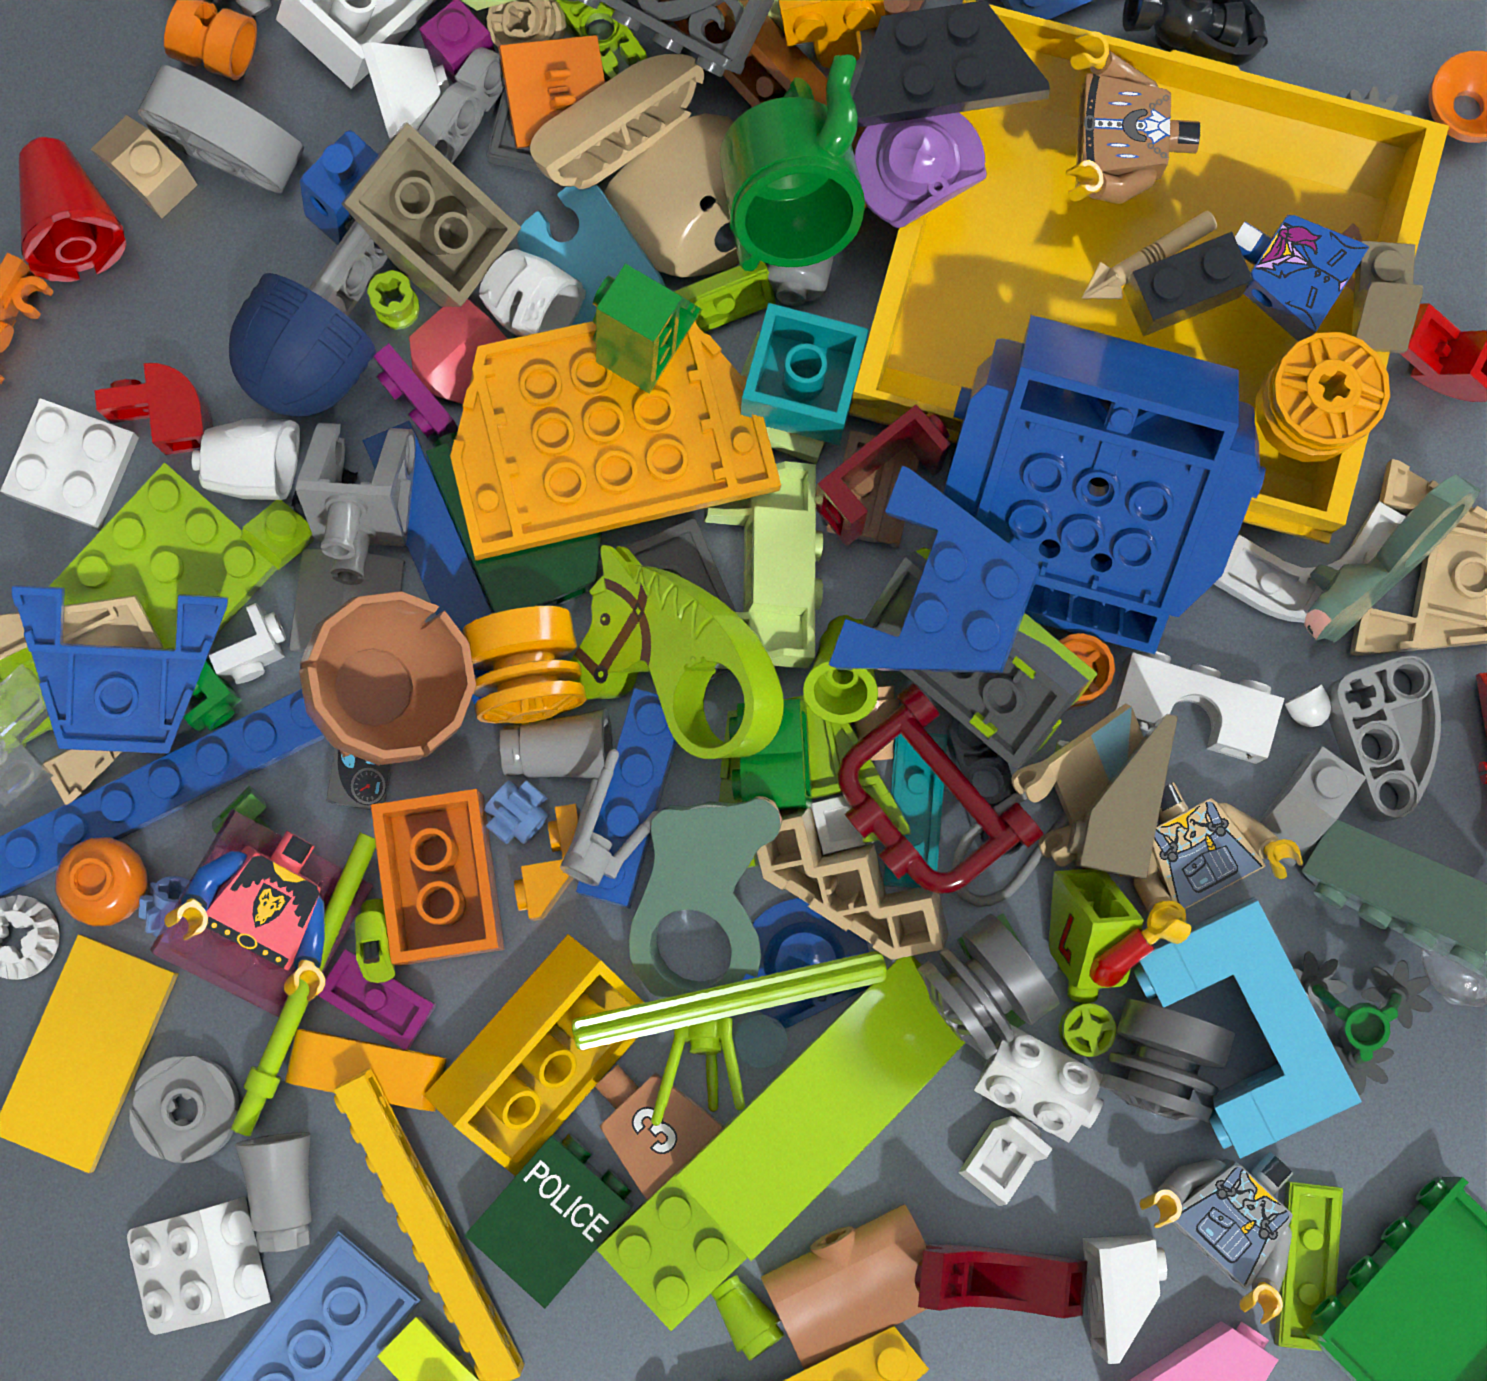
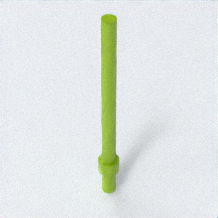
[230,832,376,1136]

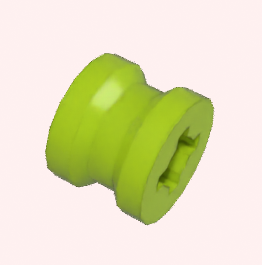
[1058,1003,1117,1057]

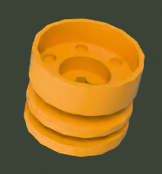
[1255,332,1390,462]
[461,606,587,724]

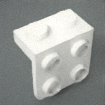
[127,1197,271,1335]

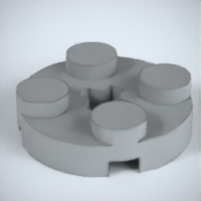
[129,1056,240,1163]

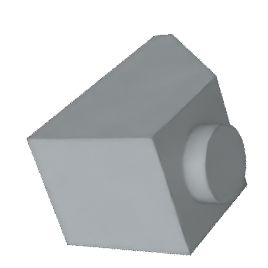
[1259,746,1366,867]

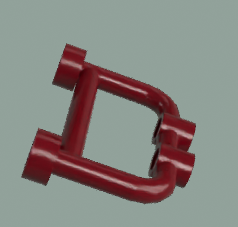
[837,682,1044,894]

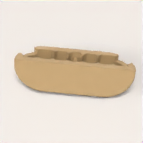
[530,54,704,189]

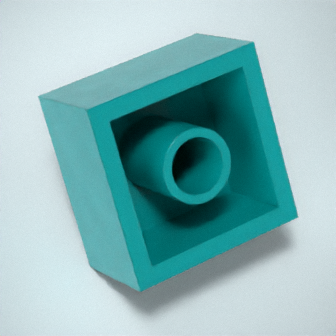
[741,303,870,446]

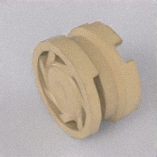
[487,0,566,47]

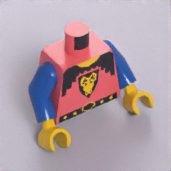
[164,831,325,1001]

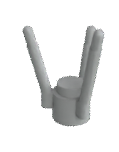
[560,749,659,886]

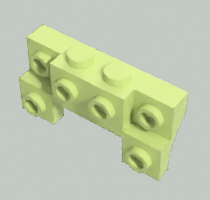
[704,461,823,669]

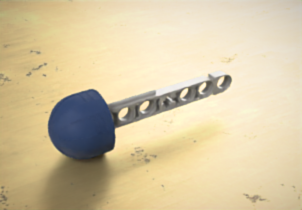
[229,47,505,416]

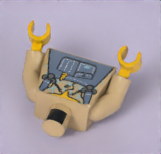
[1133,782,1303,939]

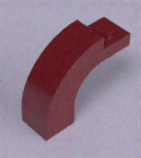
[915,1245,1088,1319]

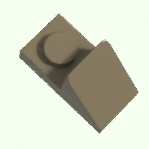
[1352,241,1423,354]

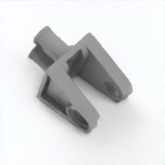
[295,423,416,585]

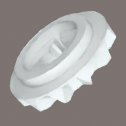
[0,895,60,980]

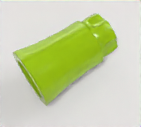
[803,615,878,724]

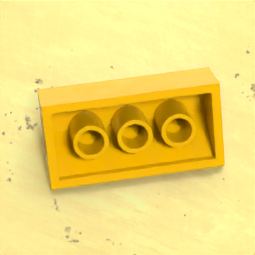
[424,934,645,1176]

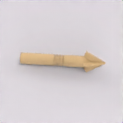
[1082,210,1217,299]

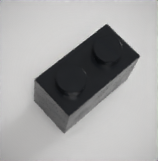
[1123,232,1253,337]

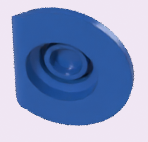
[742,898,869,1028]

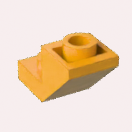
[514,803,580,921]

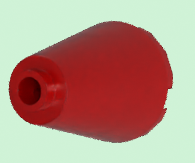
[19,137,126,282]

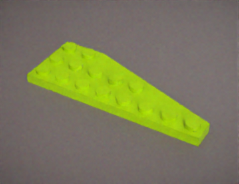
[0,462,277,758]

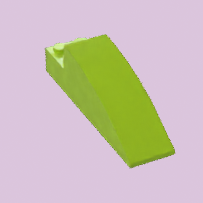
[597,956,966,1331]

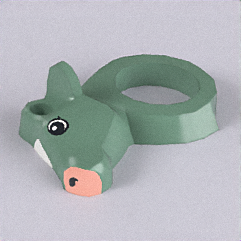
[1304,474,1481,643]
[629,796,783,999]

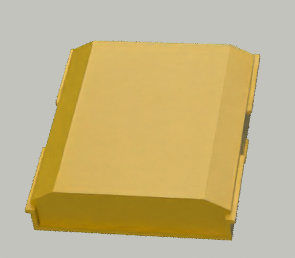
[849,0,1449,545]

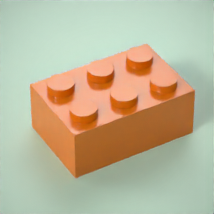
[371,789,505,966]

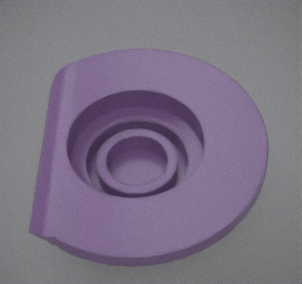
[855,112,987,228]

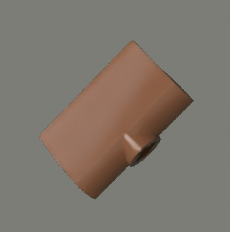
[760,1204,927,1370]

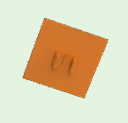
[498,35,605,149]

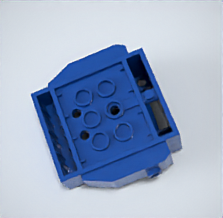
[943,315,1266,655]

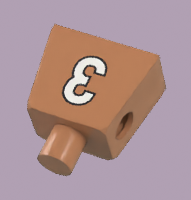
[595,1065,723,1200]

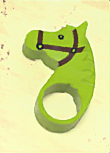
[570,545,784,759]

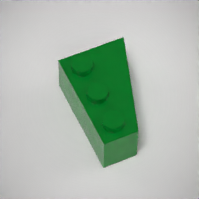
[593,263,703,394]

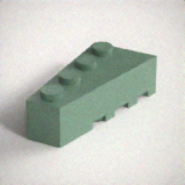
[1302,819,1487,978]

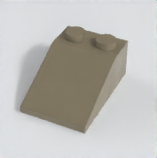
[341,122,521,307]
[1067,714,1178,879]

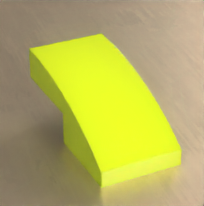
[377,1316,480,1381]

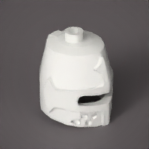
[479,249,586,337]
[192,418,300,500]

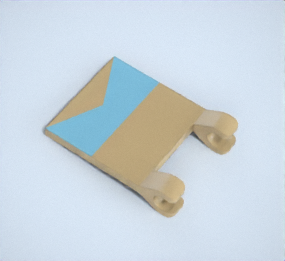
[1011,703,1144,866]

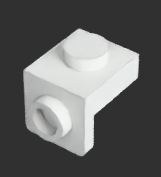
[209,603,286,684]
[958,1116,1052,1206]

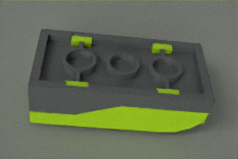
[862,547,1098,770]

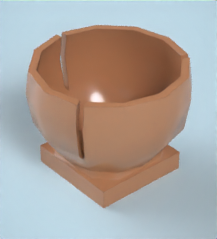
[299,591,476,765]

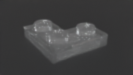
[0,664,53,812]

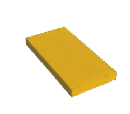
[0,934,179,1173]

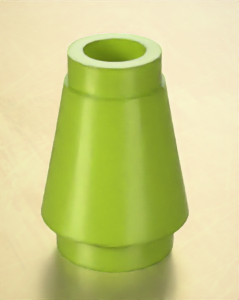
[711,1275,785,1361]

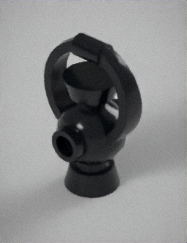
[1122,0,1268,66]

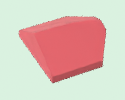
[409,299,508,405]

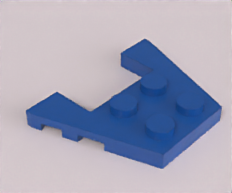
[829,466,1040,673]
[12,585,228,754]

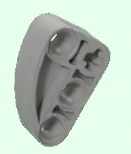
[137,65,304,193]
[1326,655,1441,822]

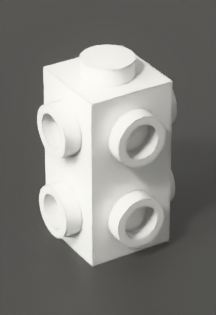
[974,1024,1104,1143]

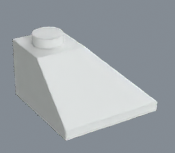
[361,42,449,140]
[1083,1234,1167,1364]

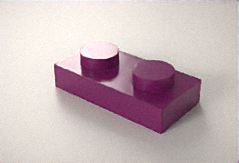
[374,343,458,438]
[318,949,436,1051]

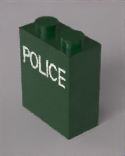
[464,1133,634,1309]

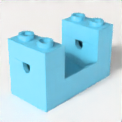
[1134,897,1362,1158]

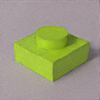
[241,500,314,570]

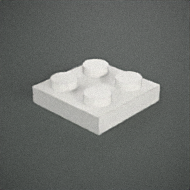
[0,398,139,530]

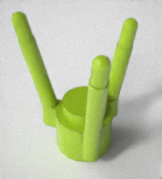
[651,1017,745,1126]

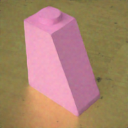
[1129,1321,1278,1381]

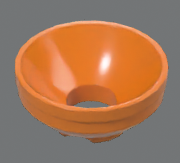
[1428,51,1487,143]

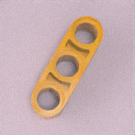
[285,1029,447,1111]

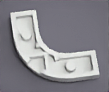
[1214,501,1406,623]

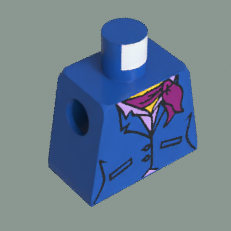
[1235,215,1369,342]

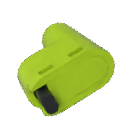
[355,898,395,983]

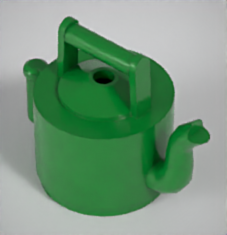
[720,54,865,271]

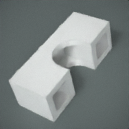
[1108,651,1284,764]

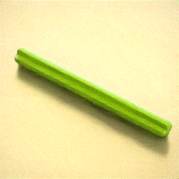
[572,951,887,1050]

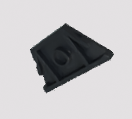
[852,0,1050,128]

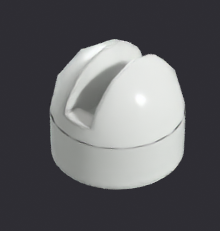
[1284,684,1331,727]

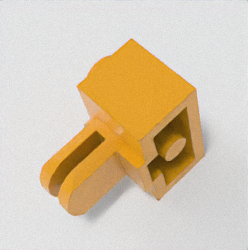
[778,0,886,68]

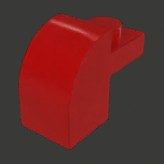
[1399,303,1487,402]
[94,363,213,455]

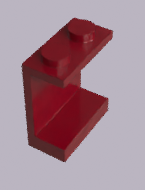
[815,404,951,546]

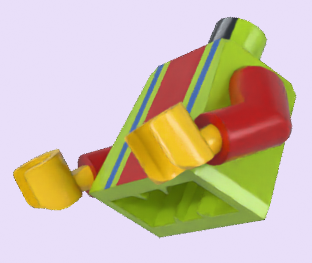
[1049,868,1191,1004]

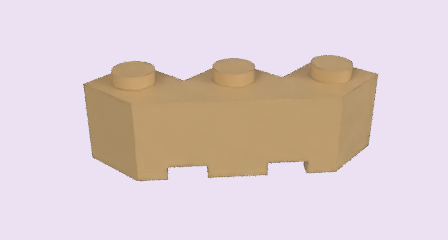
[757,808,949,960]

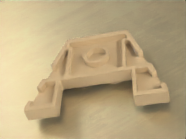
[1350,459,1487,656]
[0,595,165,805]

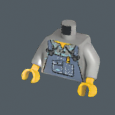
[1139,1152,1293,1324]

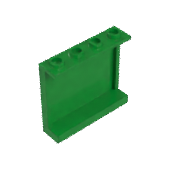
[1304,1177,1487,1381]

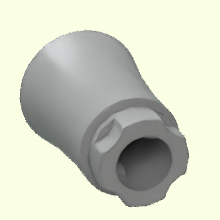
[500,708,613,779]
[235,1132,312,1252]

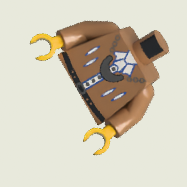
[1066,31,1200,204]

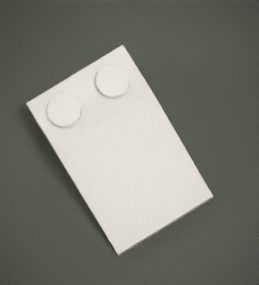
[276,0,436,89]

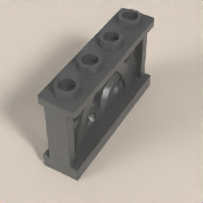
[579,0,774,77]

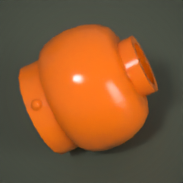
[55,837,148,926]

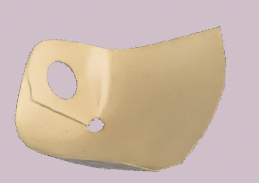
[604,113,739,277]

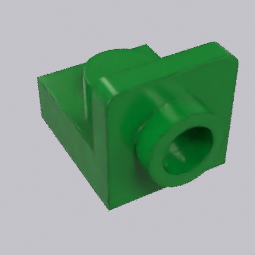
[183,657,242,731]

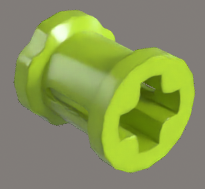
[367,270,420,330]

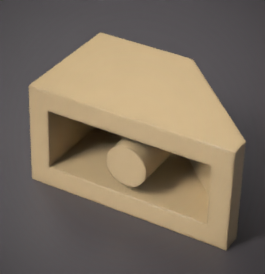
[91,115,198,219]

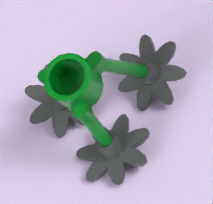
[1293,951,1433,1095]

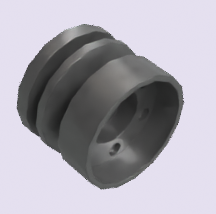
[917,914,1060,1060]
[1100,999,1235,1123]

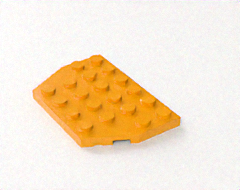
[450,321,781,561]

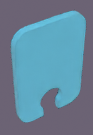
[517,184,665,325]

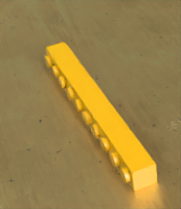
[334,1068,525,1381]

